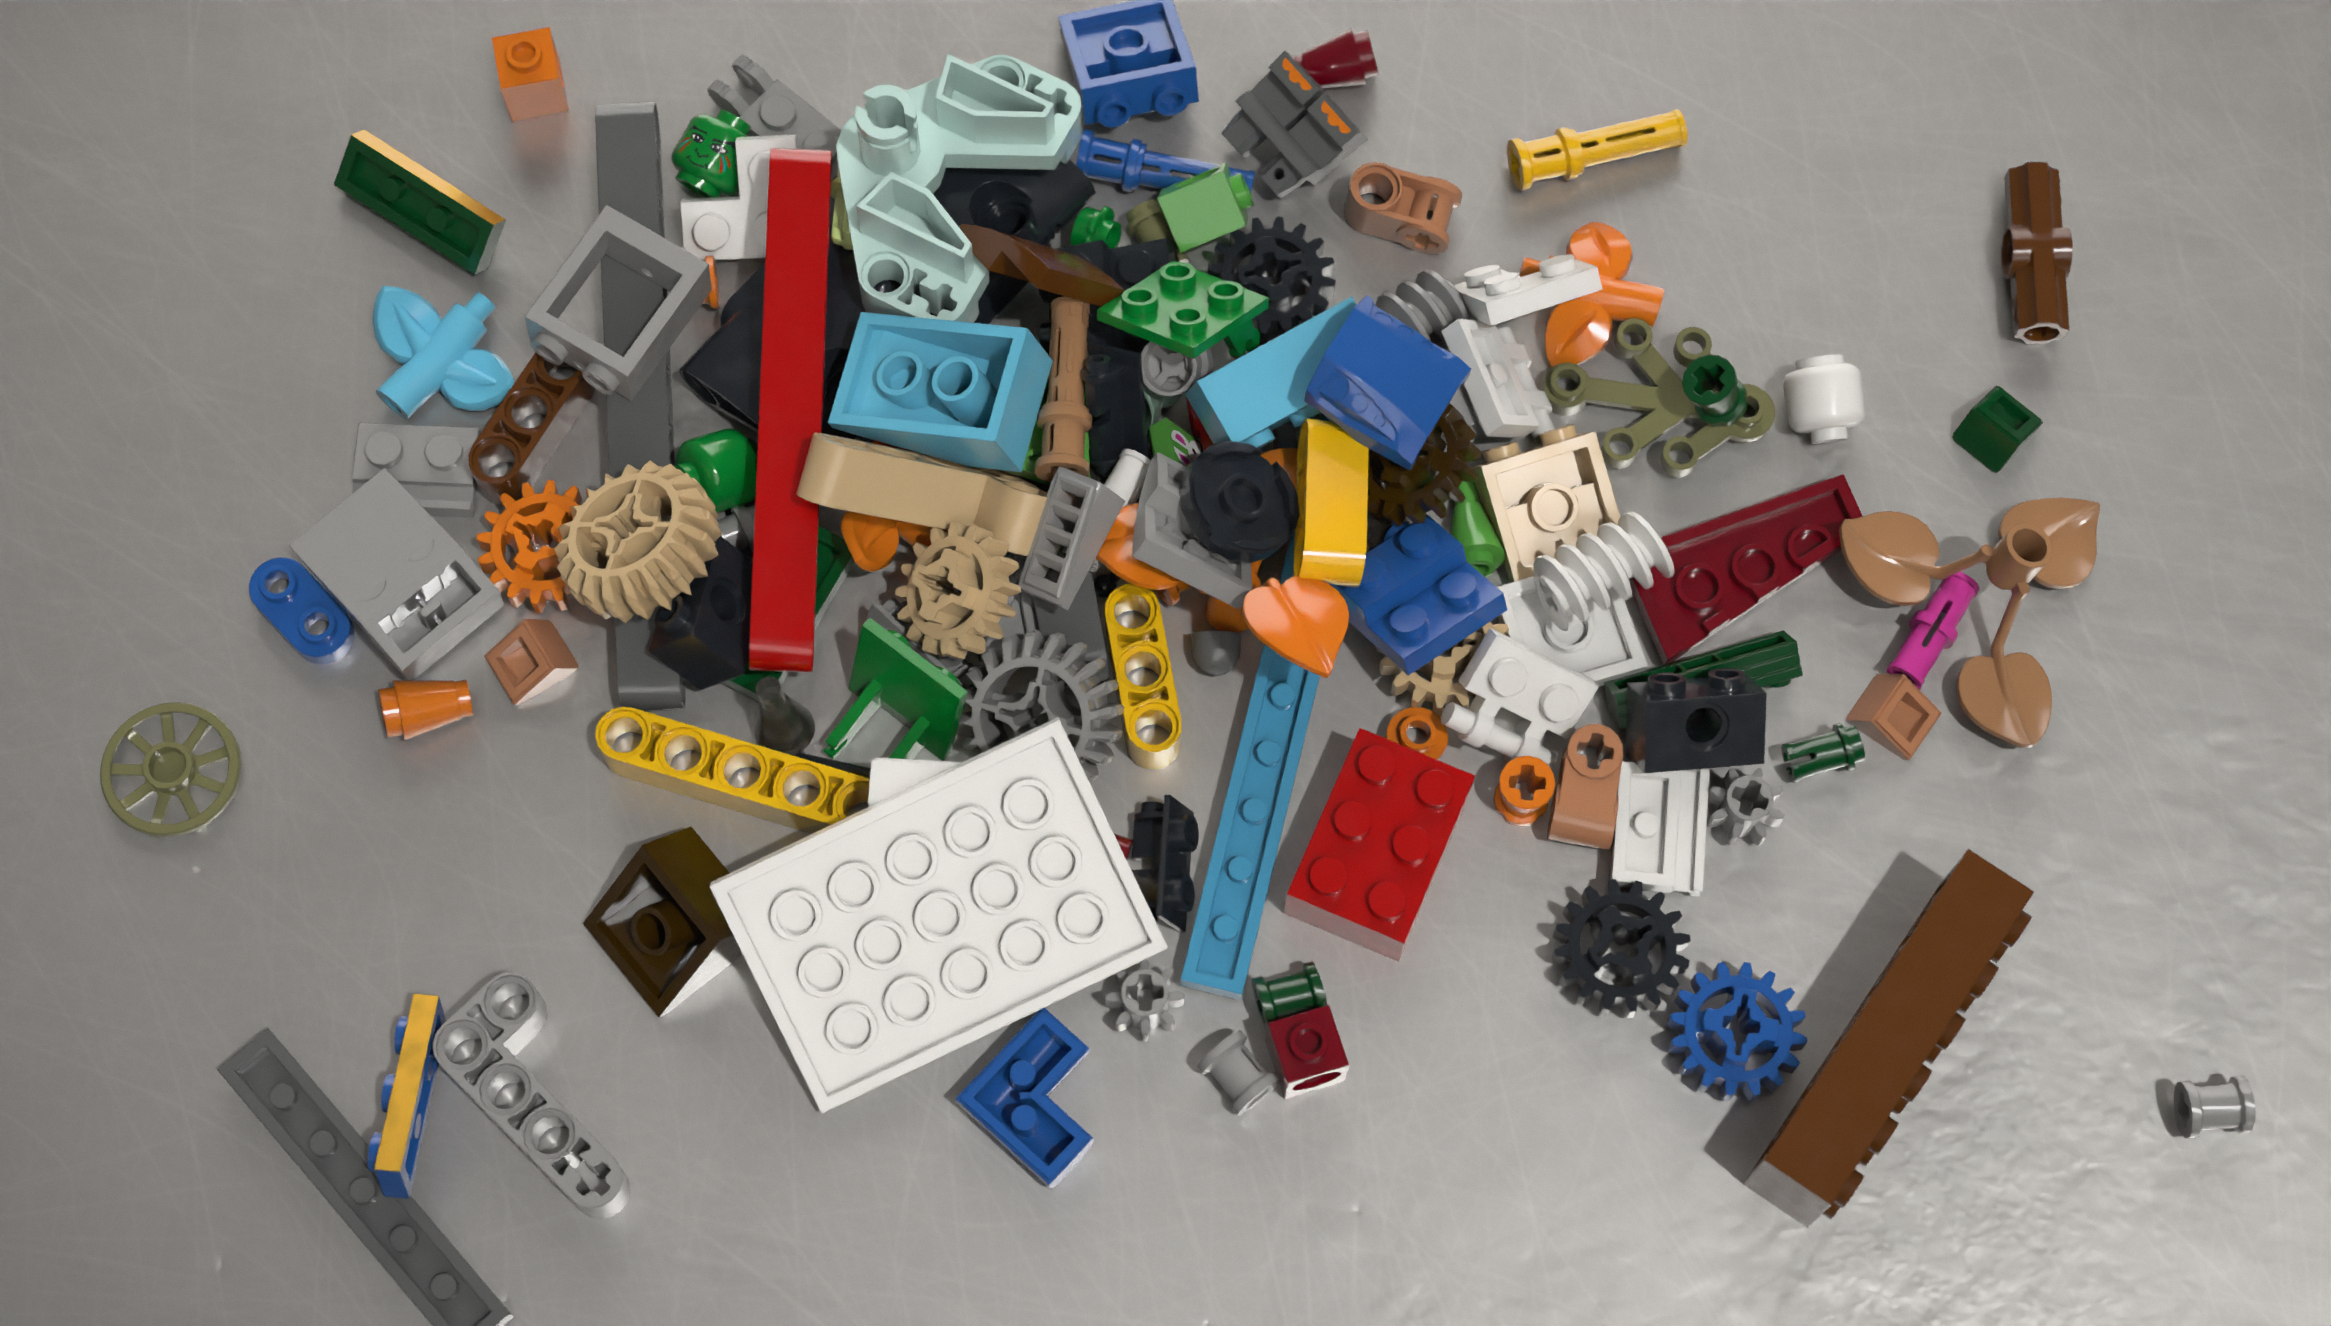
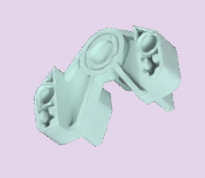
[836,54,1082,323]

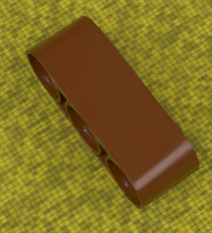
[469,352,595,506]

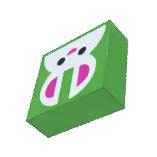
[1149,417,1203,467]

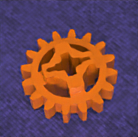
[476,480,582,614]

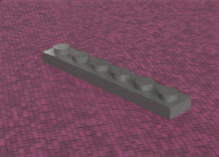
[217,1028,514,1326]

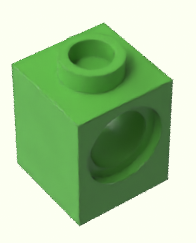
[1157,163,1254,253]

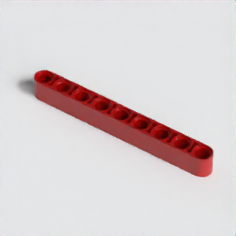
[749,148,832,672]

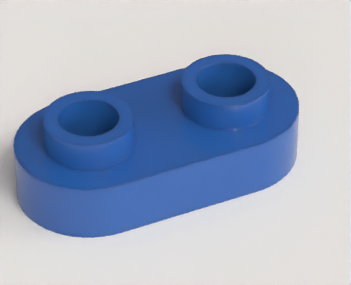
[249,557,355,665]

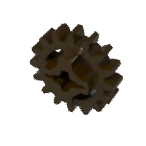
[1367,403,1481,527]

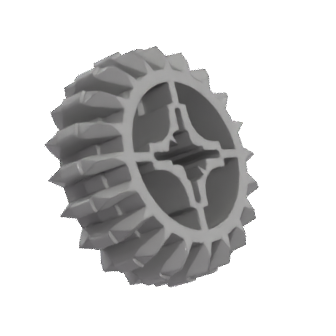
[959,630,1125,782]

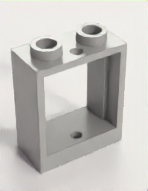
[525,205,712,401]

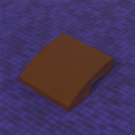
[959,224,1125,307]

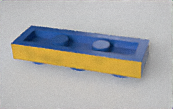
[368,994,446,1199]

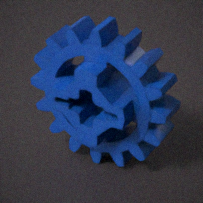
[1666,962,1808,1102]

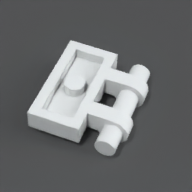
[1441,319,1555,442]
[1441,628,1599,770]

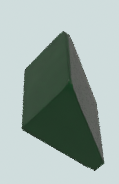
[1952,385,2043,473]

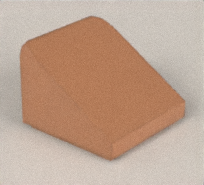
[484,619,579,705]
[1846,673,1942,760]

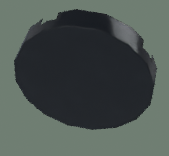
[1179,441,1300,563]

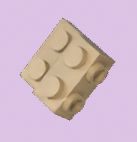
[1471,424,1620,583]

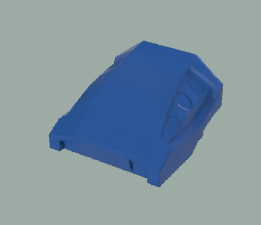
[1304,295,1471,471]

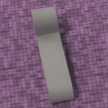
[433,972,631,1219]

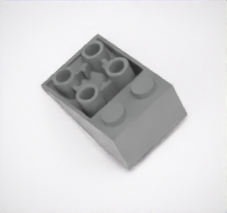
[289,468,504,680]

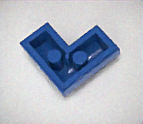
[955,1008,1093,1188]

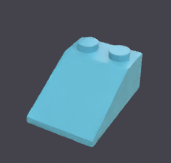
[828,312,1053,472]

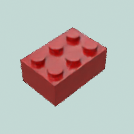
[1284,728,1475,962]

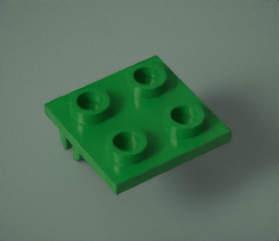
[1097,261,1269,359]
[823,618,968,761]

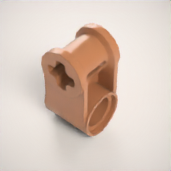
[1344,162,1462,254]
[1547,724,1623,850]

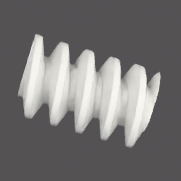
[1533,511,1675,631]

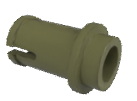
[1126,200,1190,264]

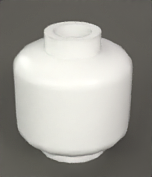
[1783,354,1866,444]

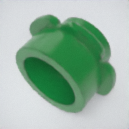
[1071,206,1122,249]

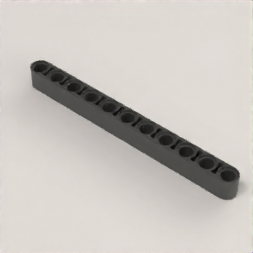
[595,101,686,712]

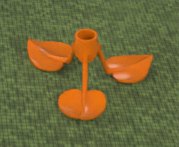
[1095,448,1349,678]

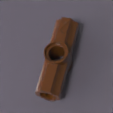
[2001,162,2073,345]

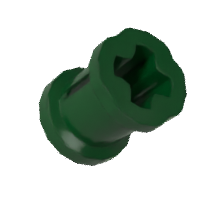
[1682,355,1747,427]
[1251,961,1327,1032]

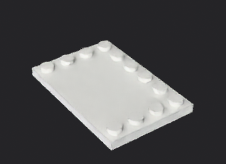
[710,717,1168,1114]

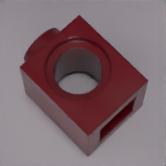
[1265,1005,1349,1100]

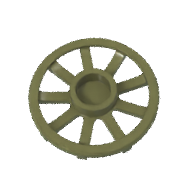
[100,702,241,838]

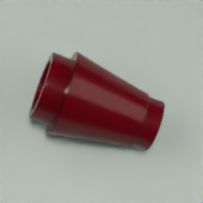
[1293,28,1379,88]

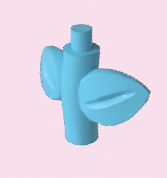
[373,286,515,419]

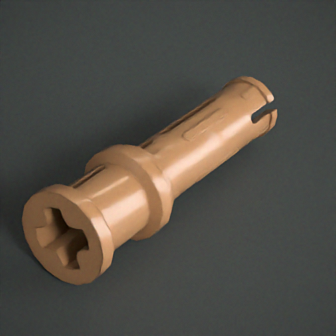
[1034,296,1092,482]

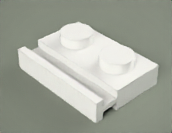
[1609,761,1710,896]

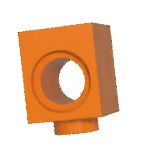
[492,27,569,122]

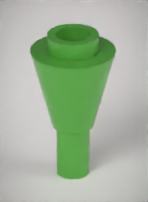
[1450,481,1505,577]

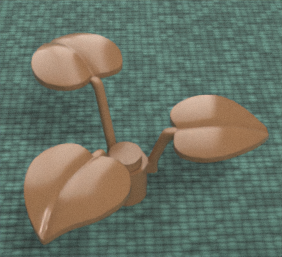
[1839,498,2100,748]

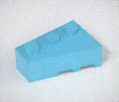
[1185,296,1357,449]

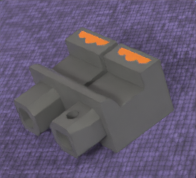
[1221,51,1368,198]

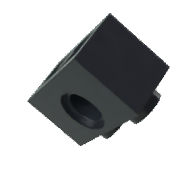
[649,536,753,691]
[1626,668,1767,773]

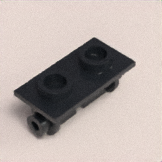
[1081,342,1149,475]
[1131,795,1199,932]

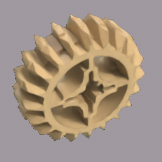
[554,460,722,623]

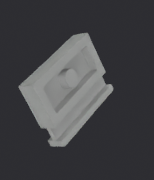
[352,423,481,518]

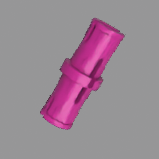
[1886,571,1980,690]

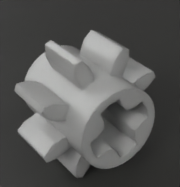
[1707,768,1785,846]
[1105,959,1185,1042]

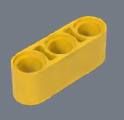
[1293,418,1369,588]
[1105,584,1182,770]

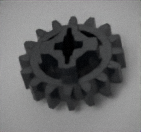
[1207,216,1336,345]
[1551,879,1691,1019]

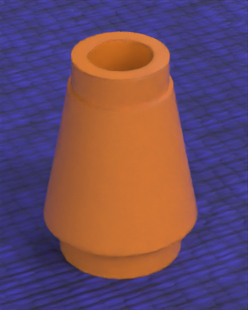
[378,680,473,741]

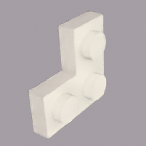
[680,134,797,261]
[1454,255,1603,326]

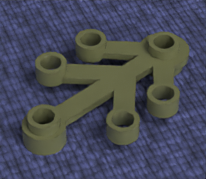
[1541,318,1775,477]

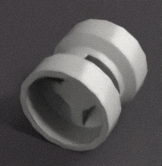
[1141,342,1214,397]

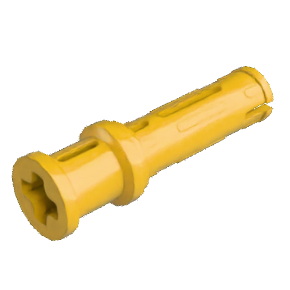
[1507,109,1688,191]

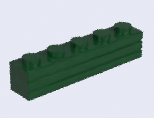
[1603,630,1803,729]

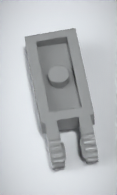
[707,55,841,182]

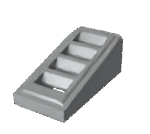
[1018,466,1125,611]

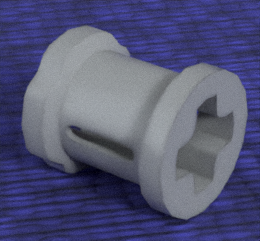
[1197,1030,1281,1116]
[2174,1076,2256,1139]

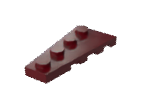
[1629,474,1863,665]

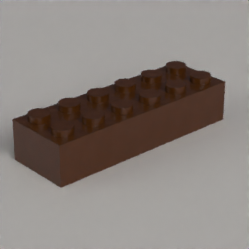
[1743,849,2034,1228]

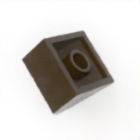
[583,827,742,1017]

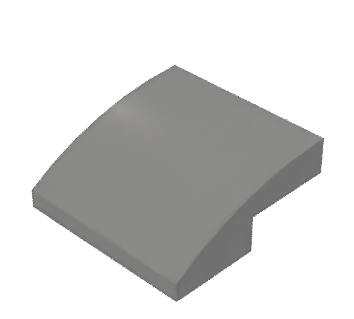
[1132,452,1253,610]

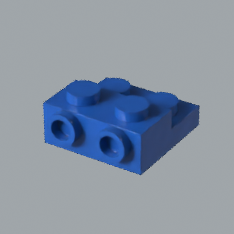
[1058,0,1199,127]
[1330,514,1507,676]

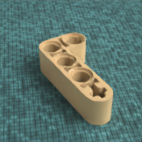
[797,433,1047,556]

